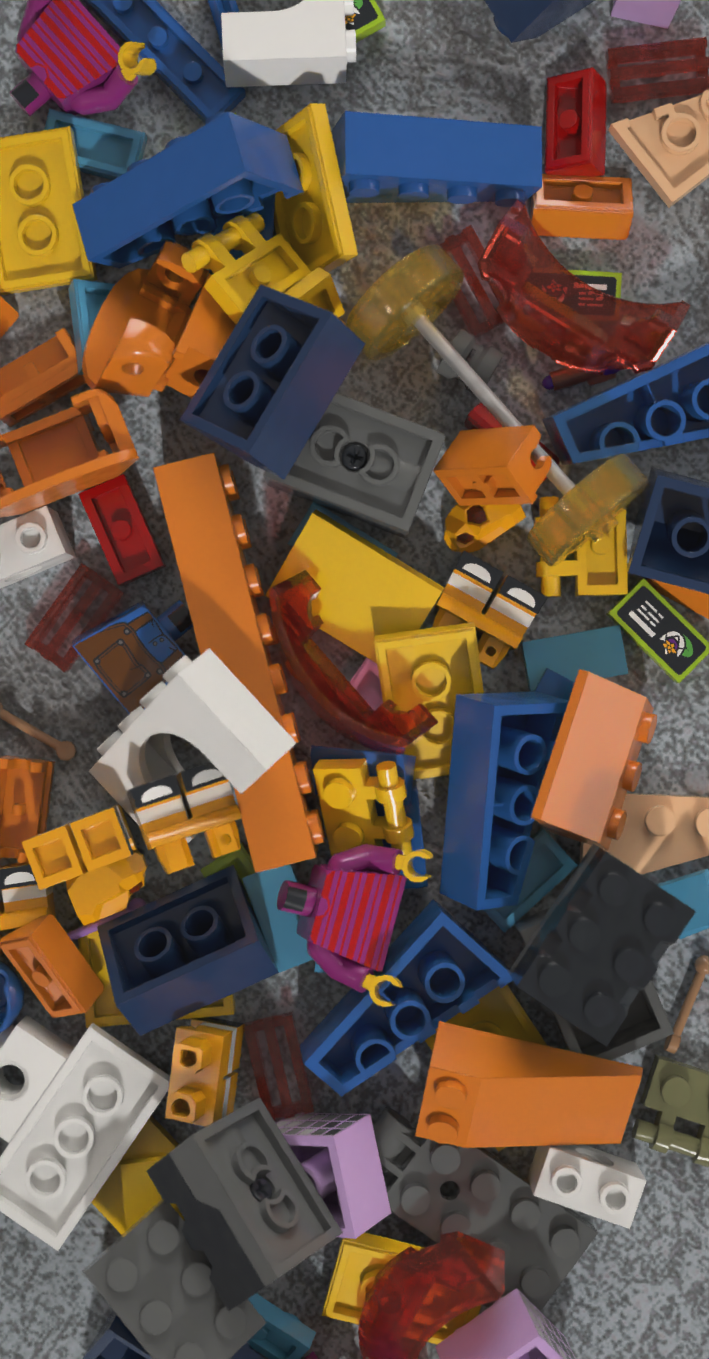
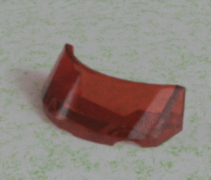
[477,199,691,375]
[269,570,438,754]
[358,1231,505,1359]

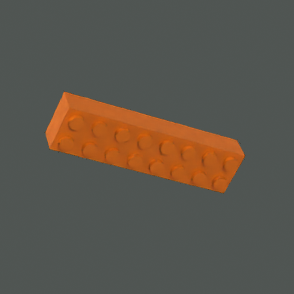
[153,452,325,873]

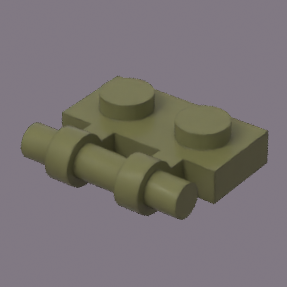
[632,1054,709,1167]

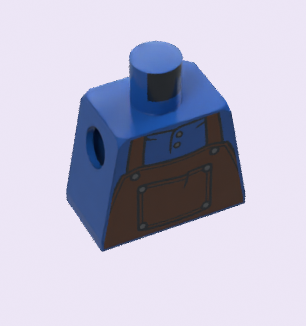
[72,599,193,714]

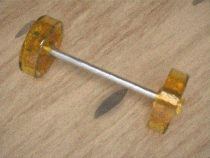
[346,244,648,567]

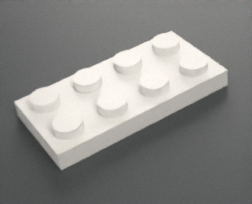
[0,1023,170,1251]

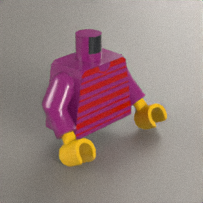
[9,0,157,116]
[277,844,434,1007]

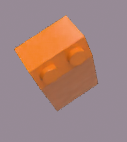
[415,1021,643,1148]

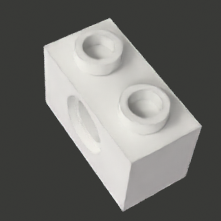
[0,506,76,589]
[0,1015,74,1143]
[527,1145,646,1229]

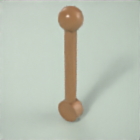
[0,702,77,761]
[664,955,709,1054]

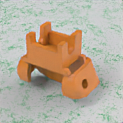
[82,240,235,398]
[0,389,139,517]

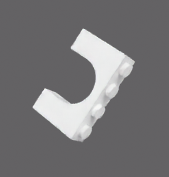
[221,0,356,87]
[89,648,296,843]

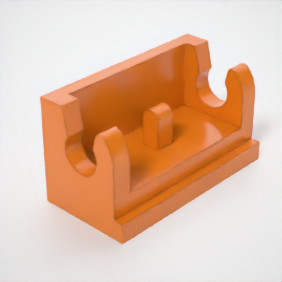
[0,328,86,427]
[433,425,552,506]
[0,755,55,863]

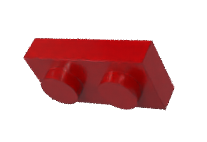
[78,474,166,586]

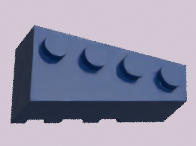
[72,111,304,268]
[331,111,542,207]
[542,342,709,465]
[440,691,569,911]
[300,899,513,1097]

